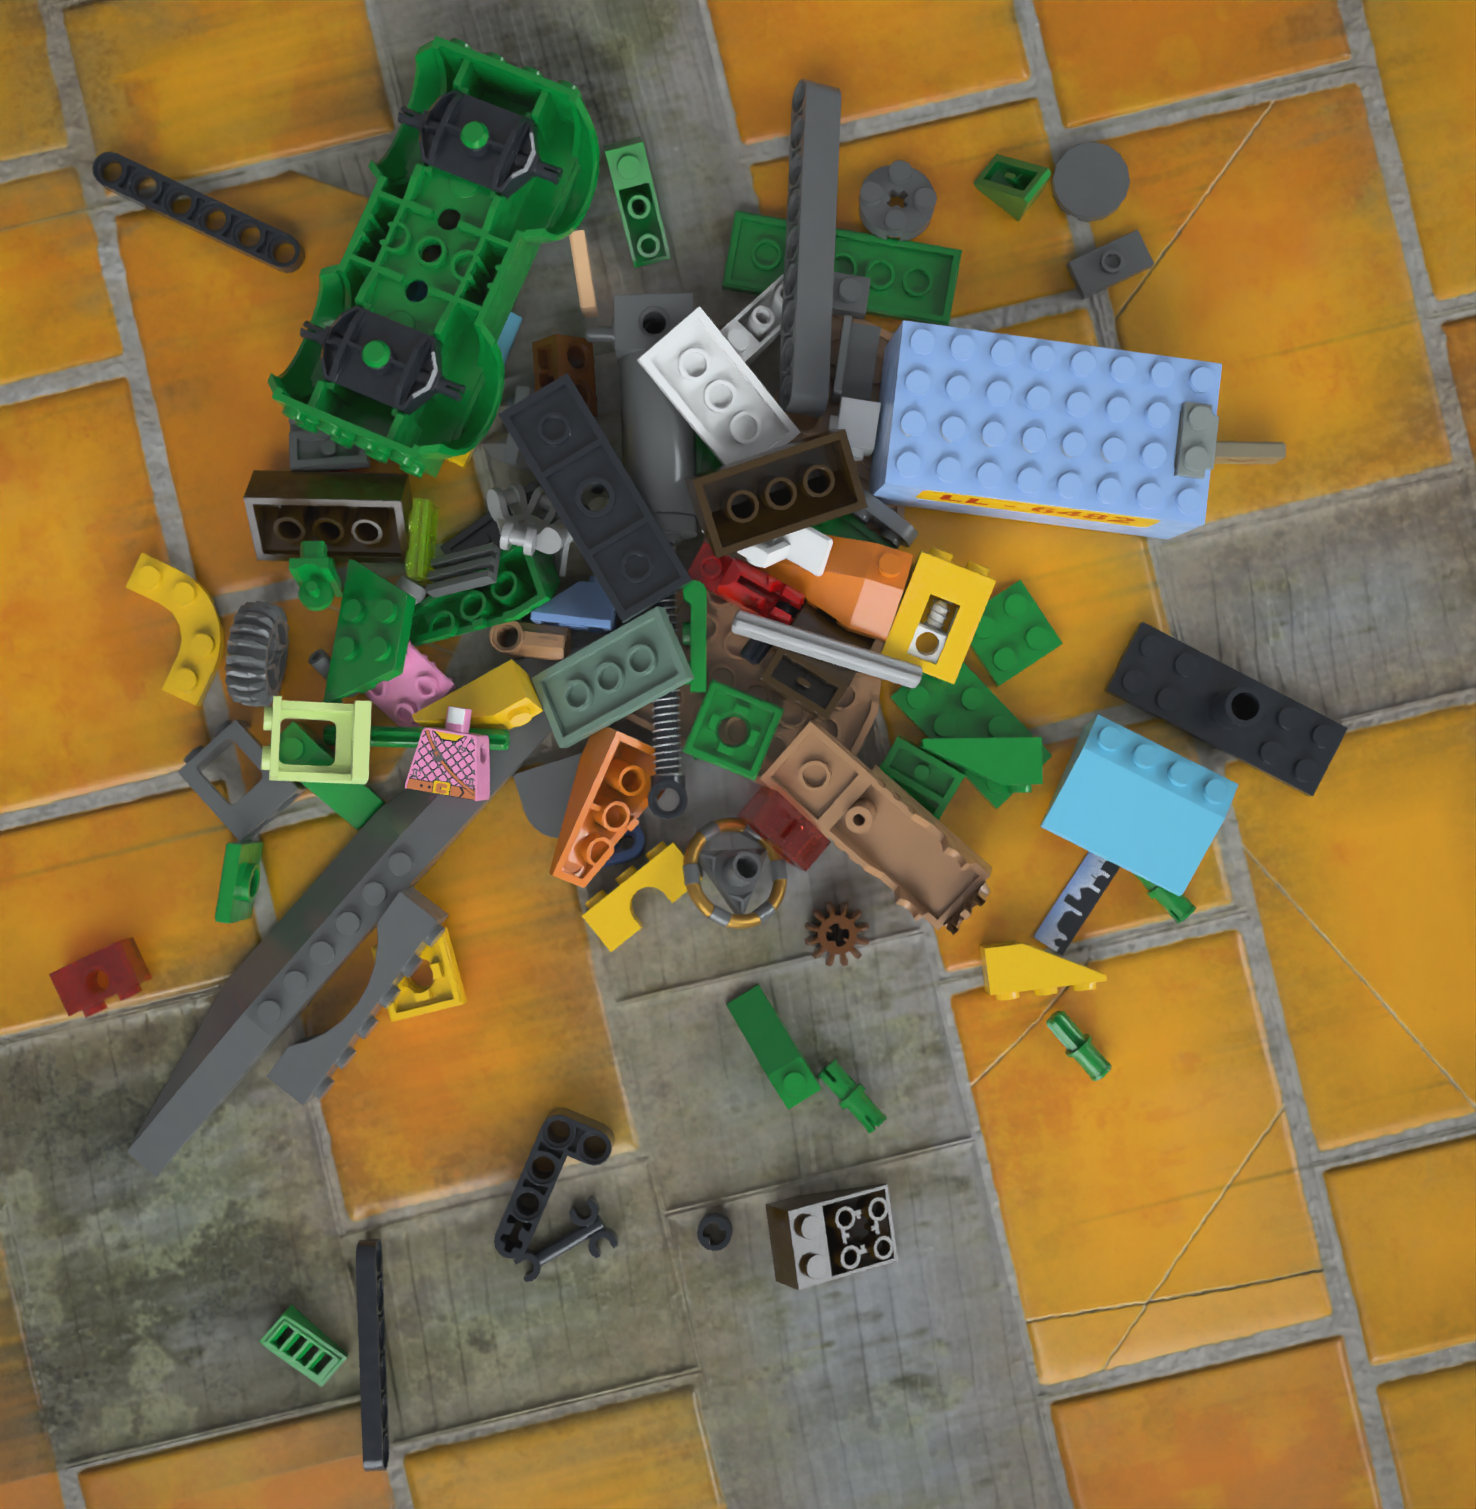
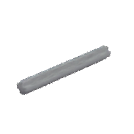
[731,610,922,688]

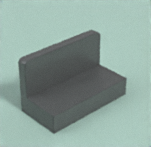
[830,314,881,403]

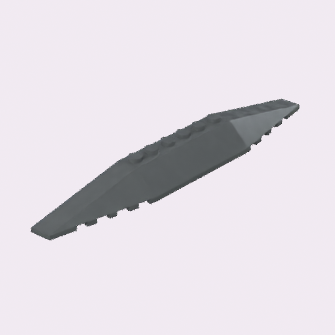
[127,690,552,1177]

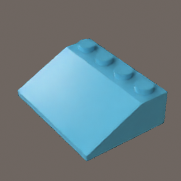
[1040,714,1239,896]

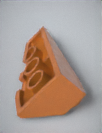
[549,727,665,888]

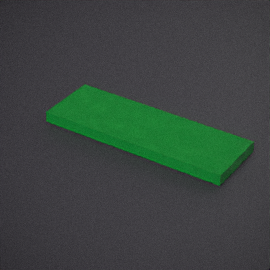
[722,210,962,326]

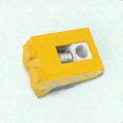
[880,546,996,684]

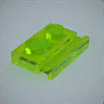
[405,498,439,584]

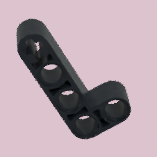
[494,1108,615,1259]

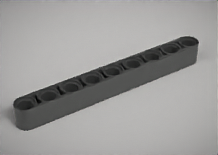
[778,78,841,418]

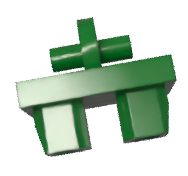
[289,541,344,611]

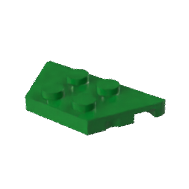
[323,560,416,703]

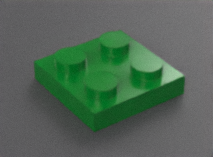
[970,580,1063,687]

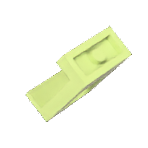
[261,696,372,784]

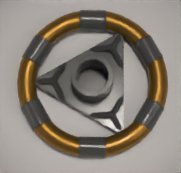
[682,818,788,929]

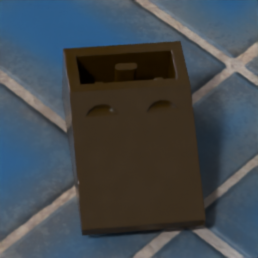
[758,603,876,722]
[765,1184,898,1290]

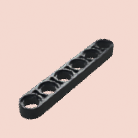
[92,152,305,273]
[356,1239,389,1472]

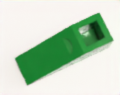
[603,136,671,268]

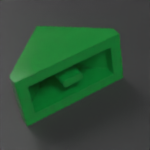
[973,154,1052,221]

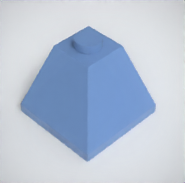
[531,576,618,634]

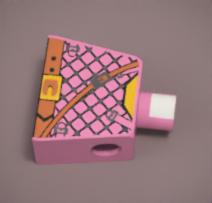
[405,706,490,801]

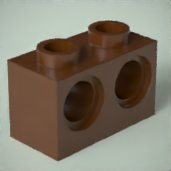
[532,333,598,417]

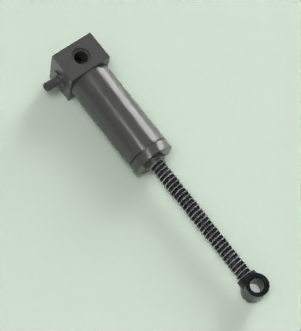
[585,293,698,819]

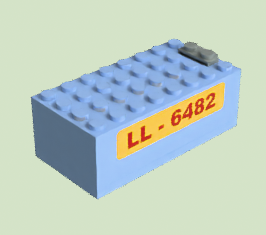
[868,320,1222,539]

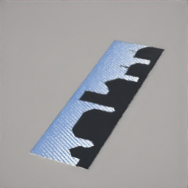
[1033,851,1120,955]

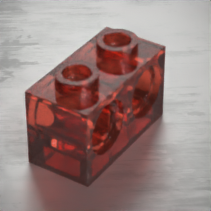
[737,786,831,872]

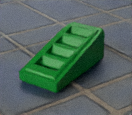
[259,1304,349,1387]

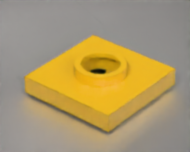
[371,927,467,1022]

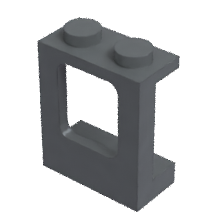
[178,719,307,841]

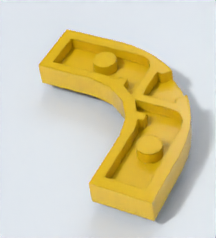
[126,553,225,707]

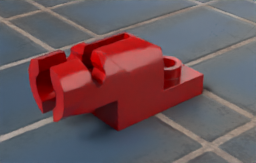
[687,542,806,625]

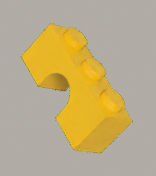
[582,841,703,952]

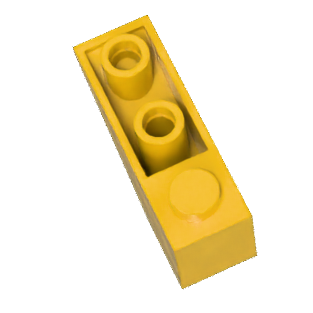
[979,940,1107,1000]

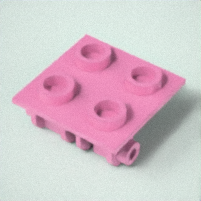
[364,639,457,727]

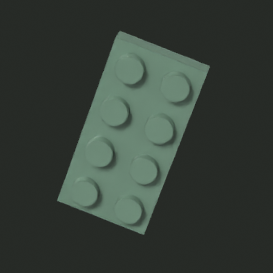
[531,606,695,748]

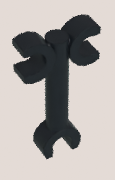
[513,1196,618,1282]

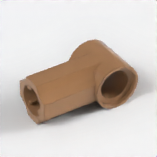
[489,620,572,661]

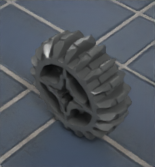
[224,601,290,707]

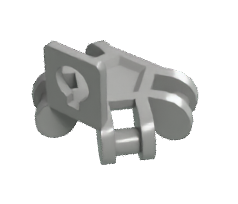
[487,483,574,576]

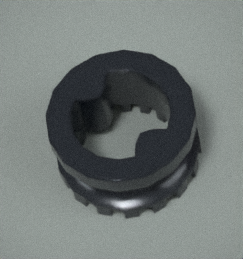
[697,1212,733,1251]

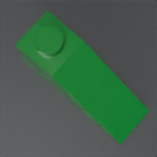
[269,721,386,830]
[919,737,1043,793]
[726,984,821,1110]

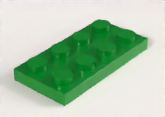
[890,662,1053,809]

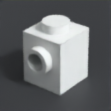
[827,397,881,461]

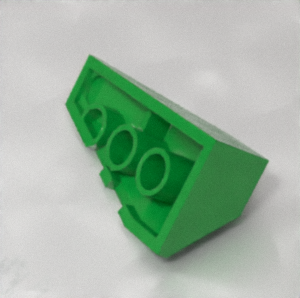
[409,544,561,647]

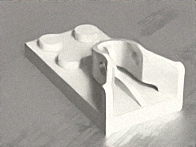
[637,306,801,465]

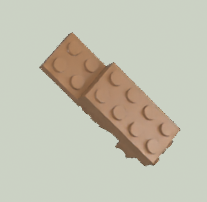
[760,719,992,935]

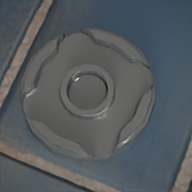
[1051,142,1130,222]

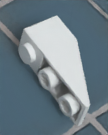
[720,274,784,366]

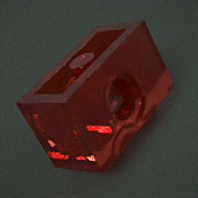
[49,937,152,1018]

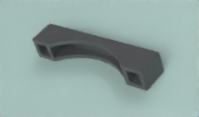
[267,886,449,1105]

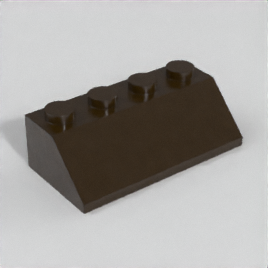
[684,429,868,558]
[243,470,413,564]

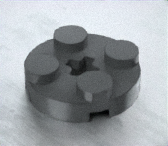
[858,160,937,241]

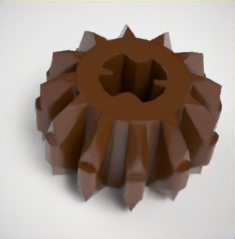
[804,901,869,966]

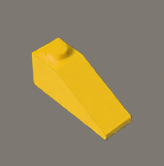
[412,659,543,730]

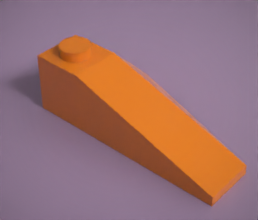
[745,534,914,642]

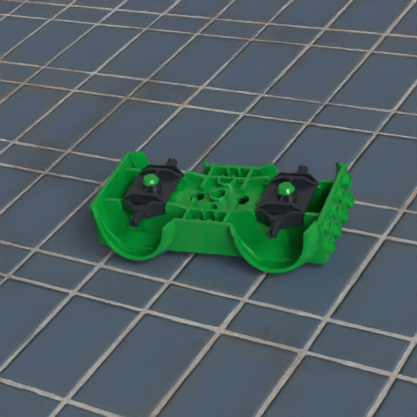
[267,36,600,478]

